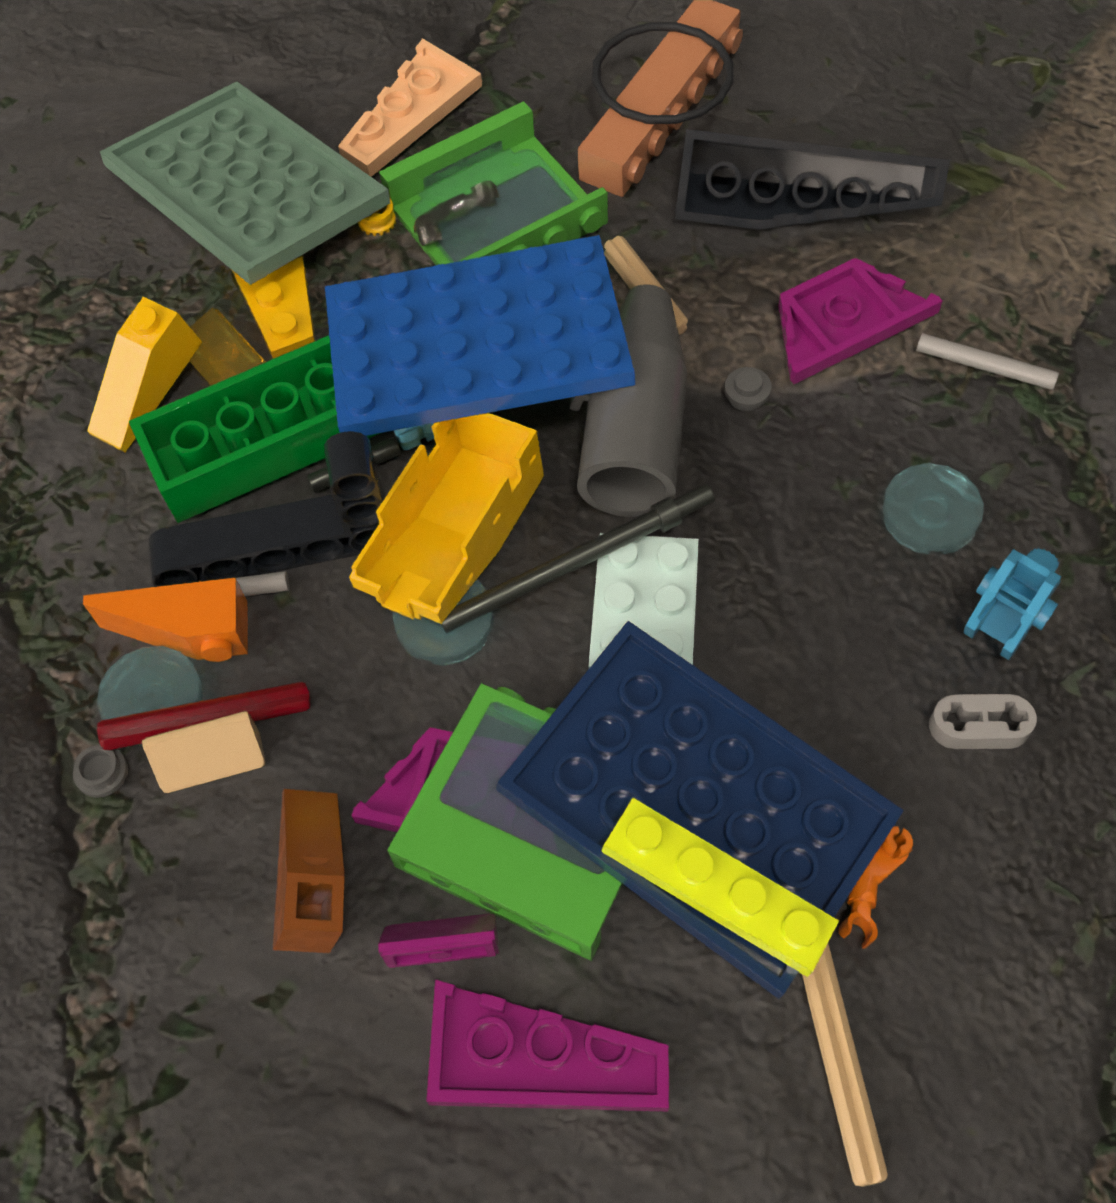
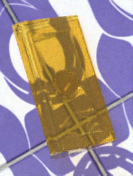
[190,308,266,385]

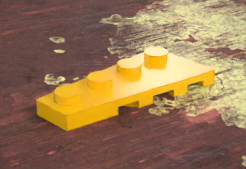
[231,255,316,359]

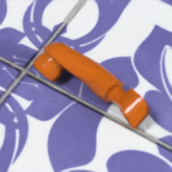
[838,826,913,949]

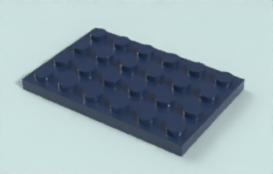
[496,621,904,999]

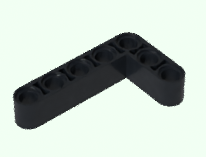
[149,431,385,587]

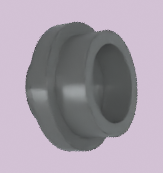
[724,367,772,412]
[73,745,128,798]

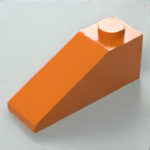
[83,578,248,662]

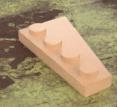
[338,39,482,177]

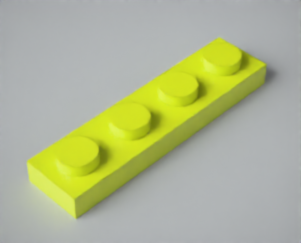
[602,798,839,977]

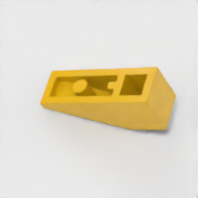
[87,297,202,453]

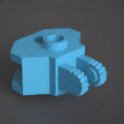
[963,548,1062,660]

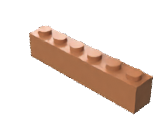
[578,0,743,198]

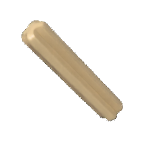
[604,236,688,334]

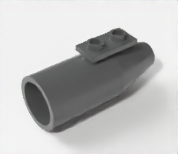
[570,284,687,517]

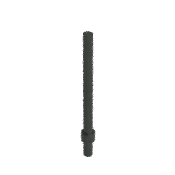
[441,484,715,633]

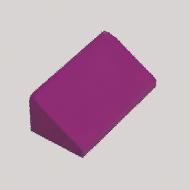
[378,914,499,968]

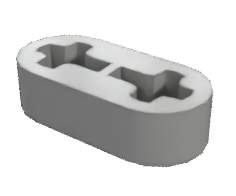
[929,694,1037,749]

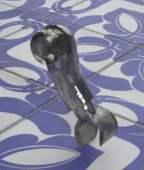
[414,180,501,247]

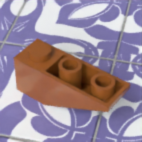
[273,789,344,953]

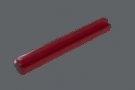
[97,682,311,750]

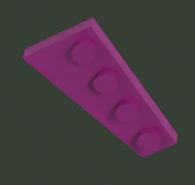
[426,980,669,1112]

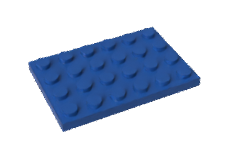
[325,235,635,436]

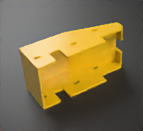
[349,413,544,624]

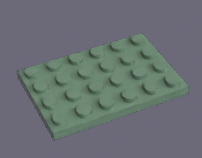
[100,81,390,285]

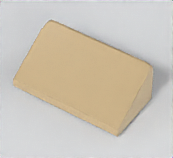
[142,711,265,793]

